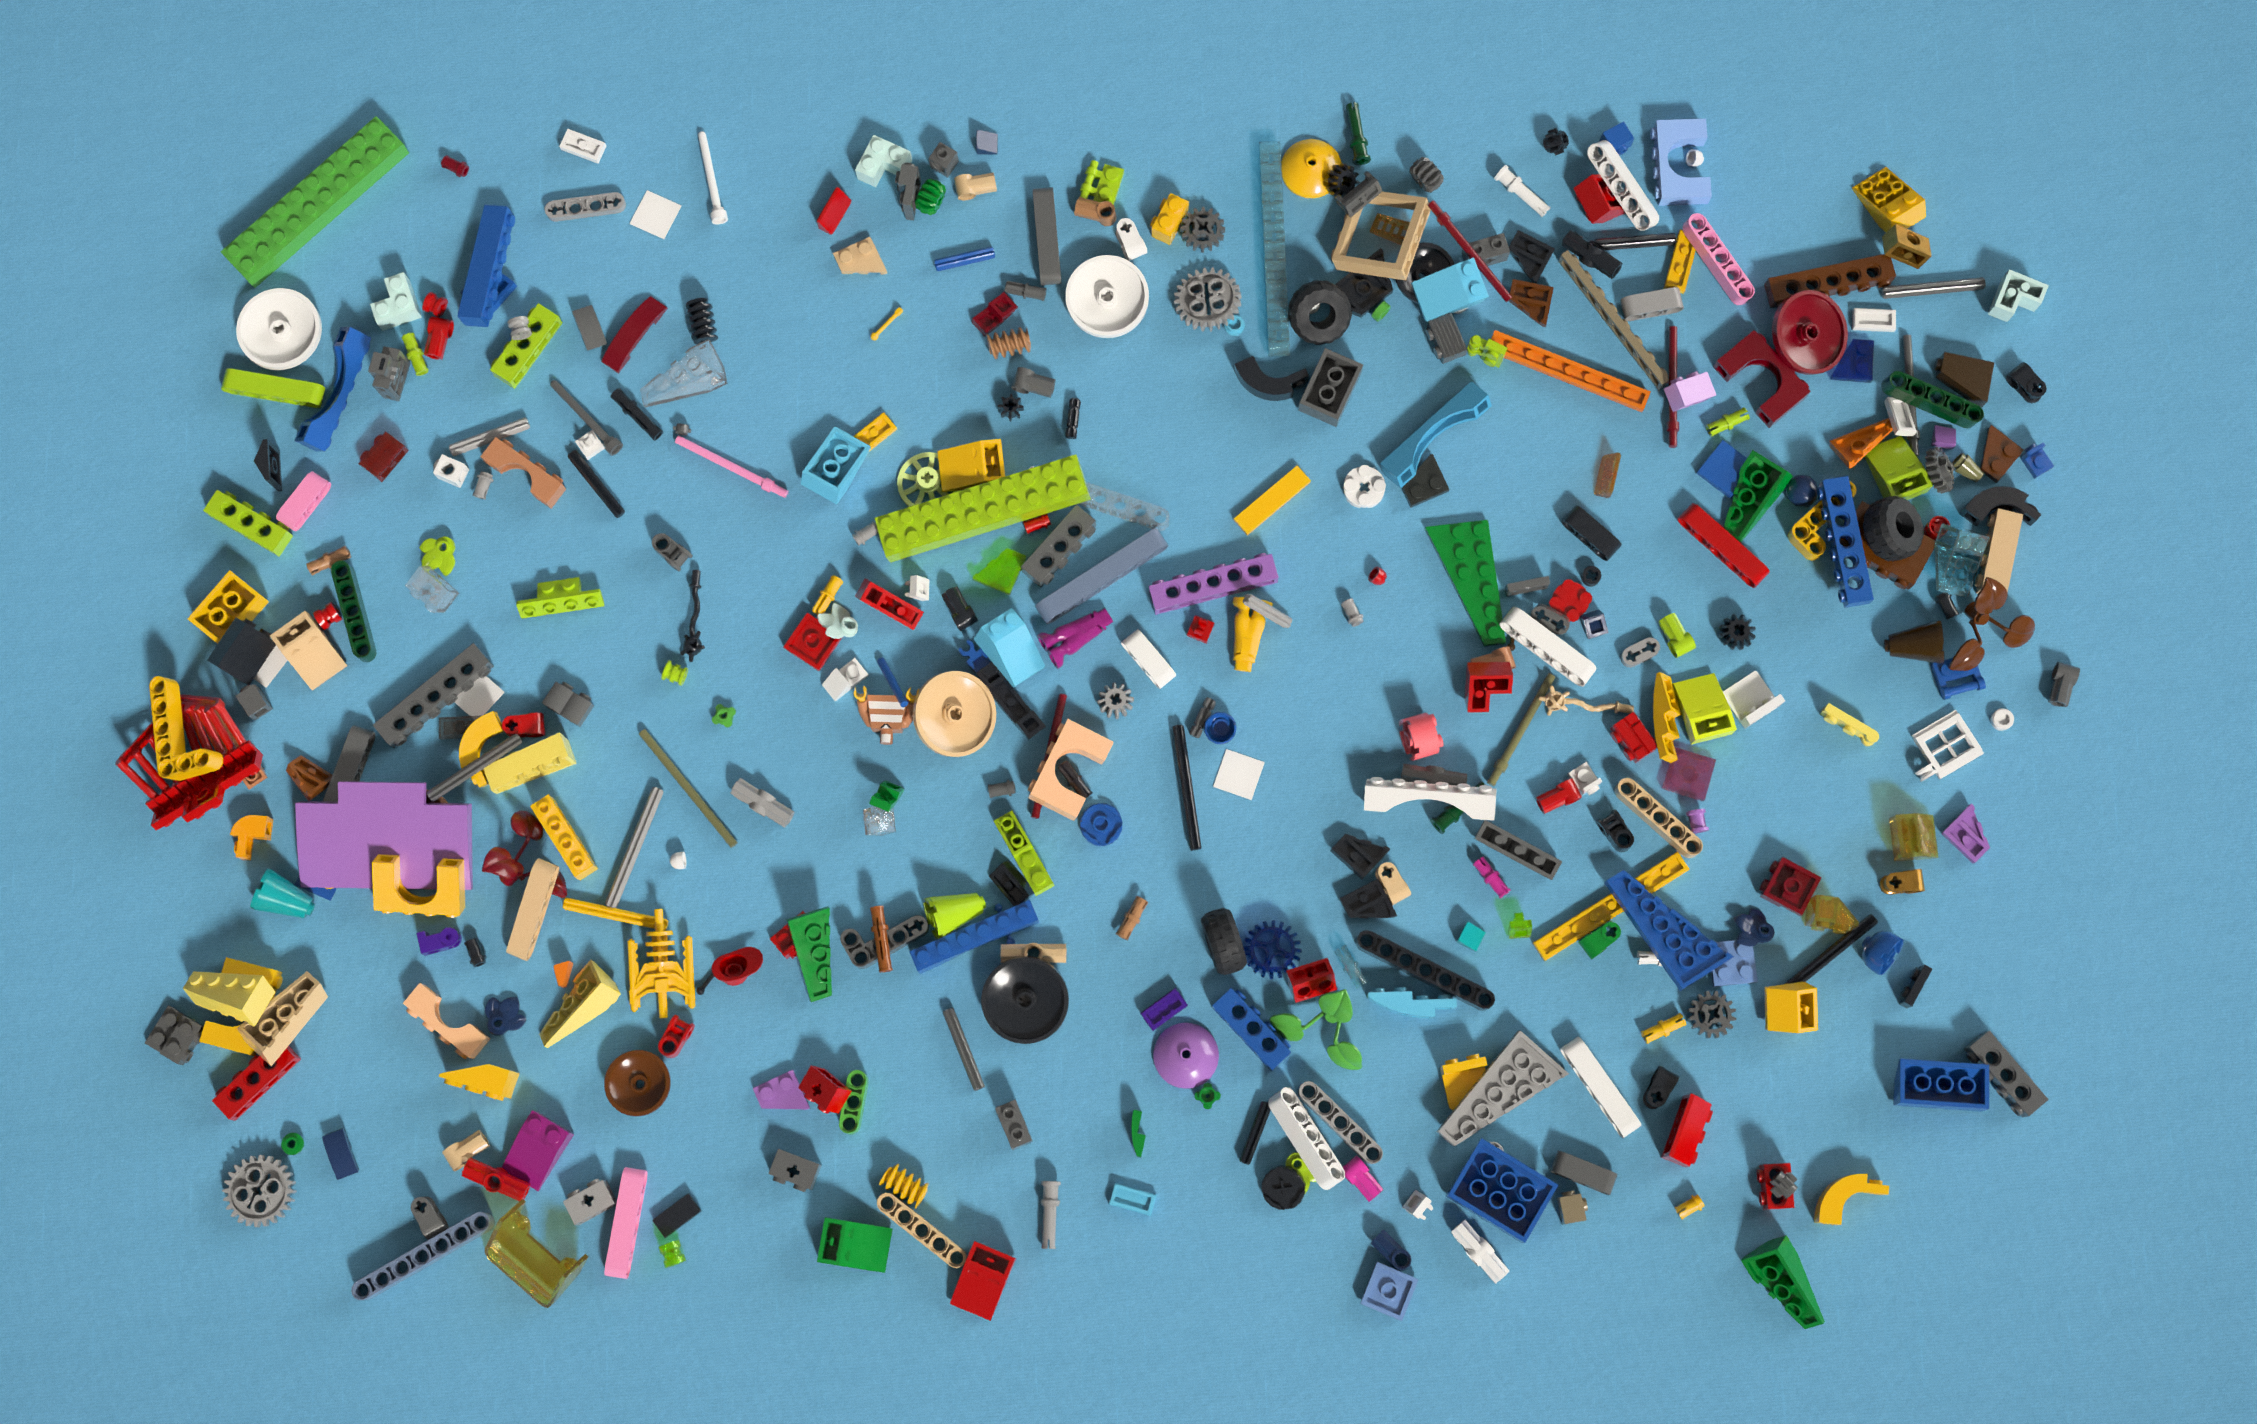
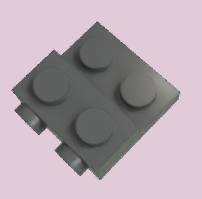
[895,163,921,220]
[145,1005,204,1066]

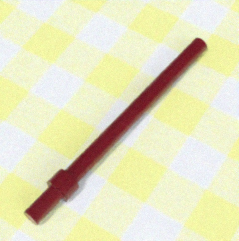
[1427,200,1512,302]
[1666,326,1679,448]
[1031,694,1067,819]

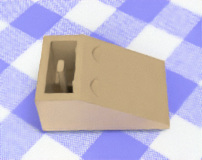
[270,611,348,691]

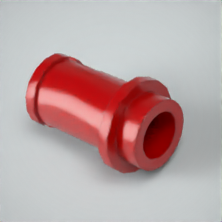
[1023,514,1051,534]

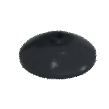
[1395,242,1454,303]

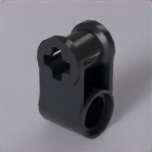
[2005,362,2047,404]
[1596,809,1634,852]
[1643,1065,1680,1109]

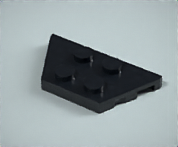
[1326,248,1393,318]

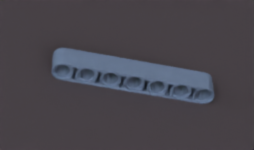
[1035,528,1169,624]
[351,1212,495,1300]

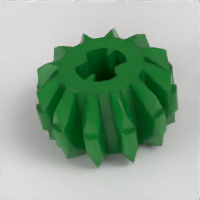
[915,178,946,215]

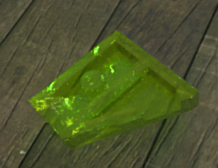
[972,548,1027,595]

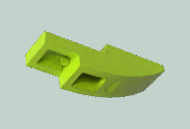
[994,811,1055,896]

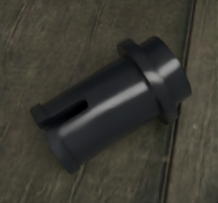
[1935,591,1959,620]
[464,938,487,967]

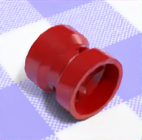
[1924,516,1950,541]
[313,602,343,630]

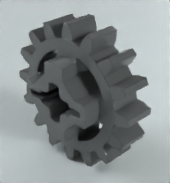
[1180,207,1225,253]
[1925,447,1954,494]
[1687,991,1736,1039]

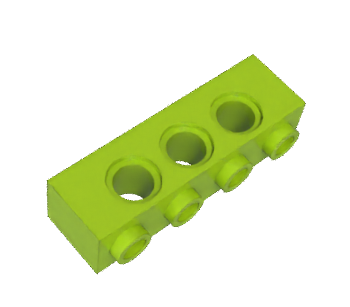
[490,303,563,389]
[203,490,293,557]

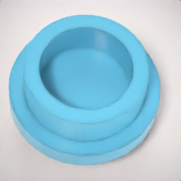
[1224,315,1245,336]

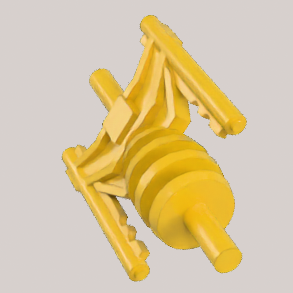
[627,909,696,1018]

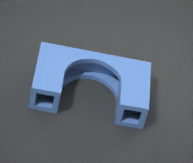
[1650,119,1712,206]

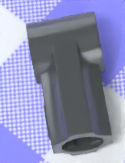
[1011,367,1056,398]
[2048,662,2080,707]

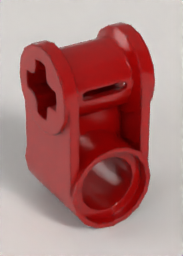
[502,713,545,738]
[658,1014,695,1058]

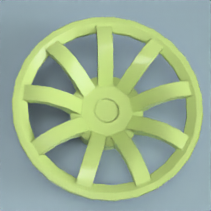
[897,452,958,507]

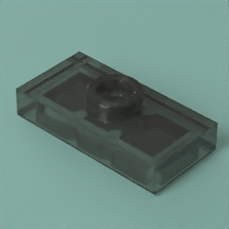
[439,715,481,740]

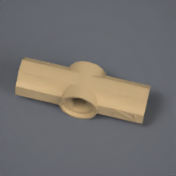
[1001,943,1067,963]

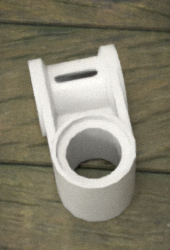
[1116,218,1148,261]

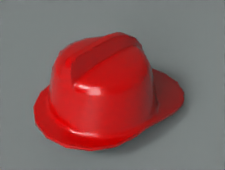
[712,947,763,986]

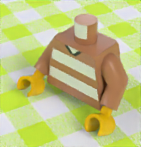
[854,686,920,745]

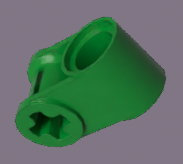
[1578,922,1621,960]

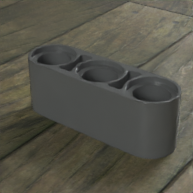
[1550,1151,1618,1195]

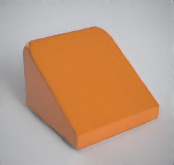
[553,961,573,988]

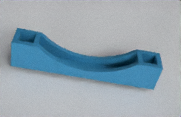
[1380,381,1492,488]

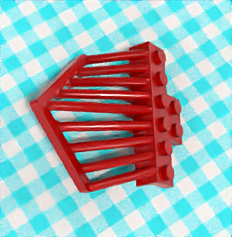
[115,694,263,831]

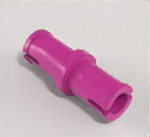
[1473,856,1511,899]

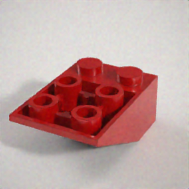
[950,1241,1017,1321]

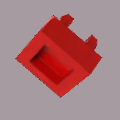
[1187,615,1215,644]

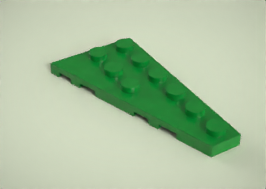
[1425,520,1506,647]

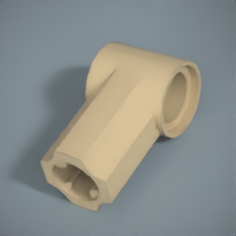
[954,172,997,201]
[442,1130,490,1171]

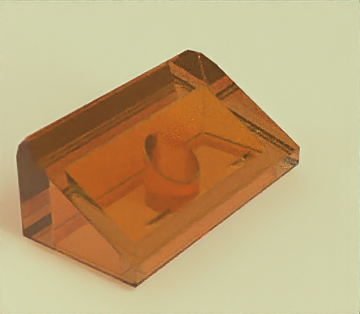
[1594,452,1621,498]

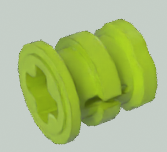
[661,660,688,686]

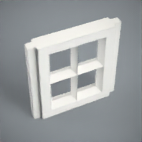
[1912,710,1984,779]

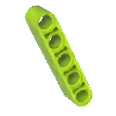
[221,368,325,408]

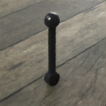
[696,973,714,995]

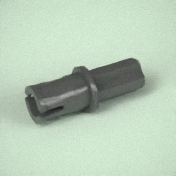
[1005,281,1047,301]

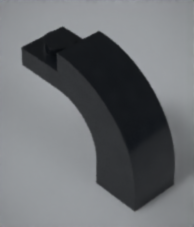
[1234,356,1309,401]
[1959,486,2041,526]

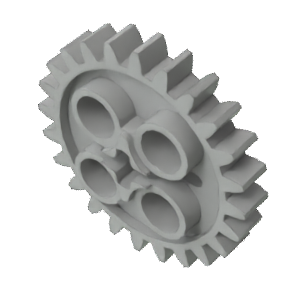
[1174,267,1242,332]
[222,1155,297,1227]

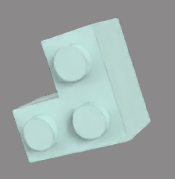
[855,135,912,187]
[1988,269,2049,322]
[370,272,422,331]

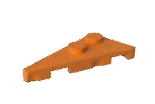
[1829,418,1893,469]

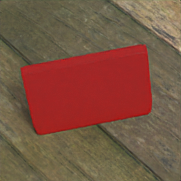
[816,187,851,235]

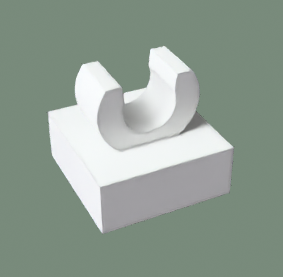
[575,430,605,460]
[905,575,929,601]
[1402,1190,1433,1220]

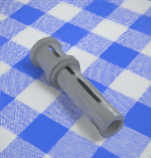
[1040,1181,1061,1249]

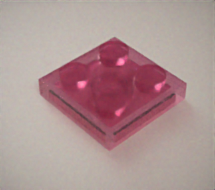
[1662,747,1716,801]

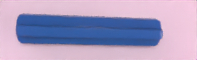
[934,246,995,271]

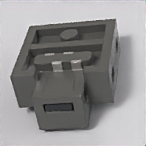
[368,346,410,401]

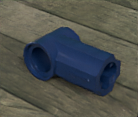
[1370,1229,1412,1271]

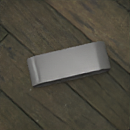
[1620,287,1684,321]

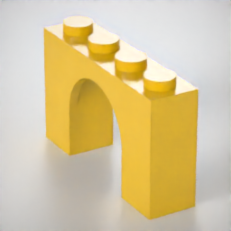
[372,854,465,918]
[199,957,283,1056]

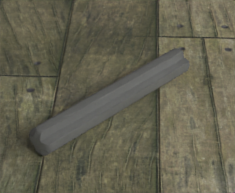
[943,1008,985,1091]

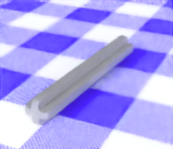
[449,417,530,456]

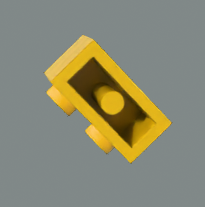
[1150,193,1189,245]

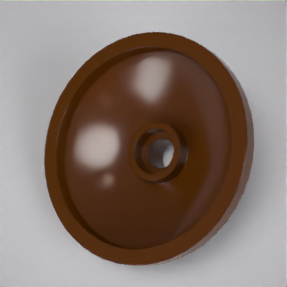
[604,1050,671,1117]

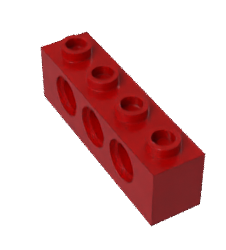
[212,1045,301,1121]

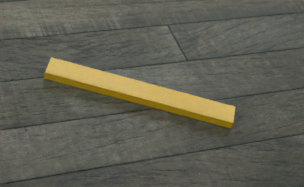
[1532,851,1690,961]

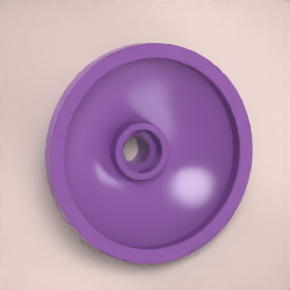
[1153,1023,1219,1089]

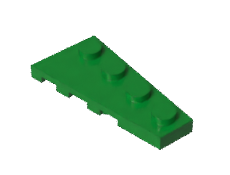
[786,906,832,1002]

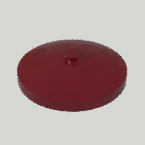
[1772,290,1848,375]

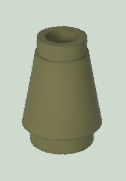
[1952,453,1984,483]

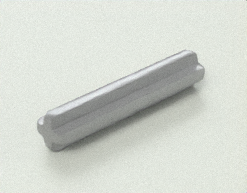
[1243,594,1292,628]

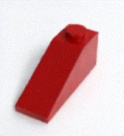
[855,578,924,630]

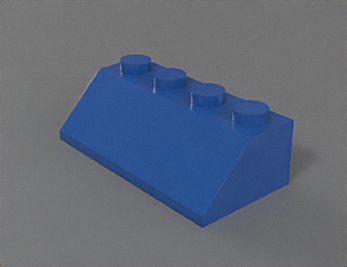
[1893,1059,1989,1112]

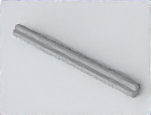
[605,787,663,908]

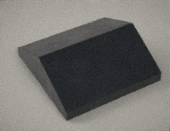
[254,439,282,492]

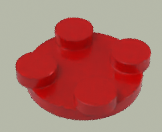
[1549,579,1592,622]

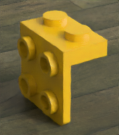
[1440,1054,1487,1110]

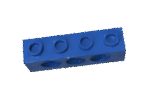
[1212,988,1291,1072]

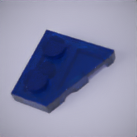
[1830,339,1874,383]

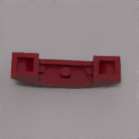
[601,296,668,374]

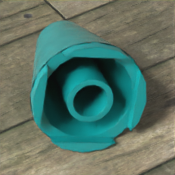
[250,869,315,918]

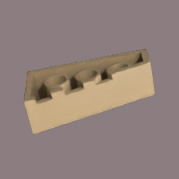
[237,971,328,1066]

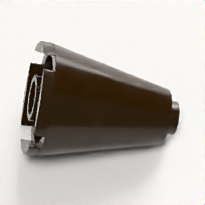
[1884,621,1944,663]

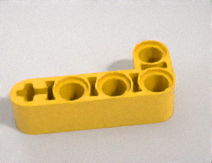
[1787,481,1857,561]

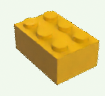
[188,570,269,644]

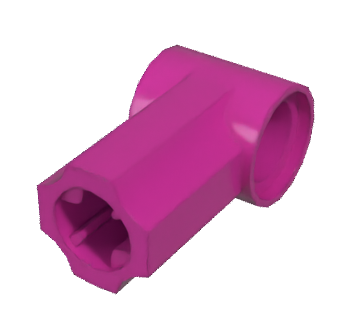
[1343,1155,1383,1202]

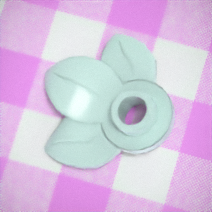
[817,603,858,639]

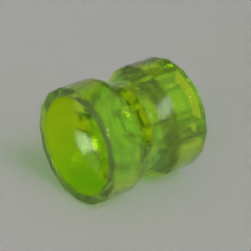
[658,1239,686,1268]

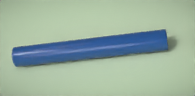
[877,658,908,707]

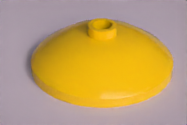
[1280,139,1342,198]

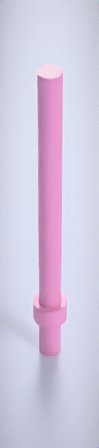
[675,436,789,498]

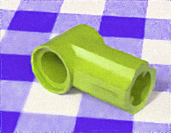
[1658,613,1696,658]

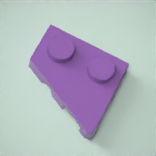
[753,1070,811,1110]

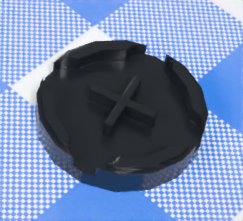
[1262,1165,1306,1210]

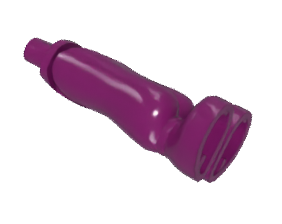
[1037,608,1113,669]

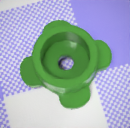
[712,704,736,728]

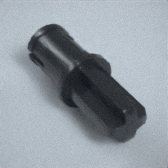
[1058,761,1093,798]

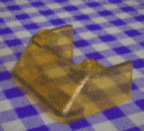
[485,1199,589,1308]

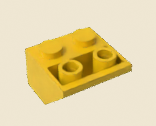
[1764,982,1818,1033]

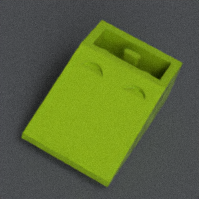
[1864,436,1933,500]

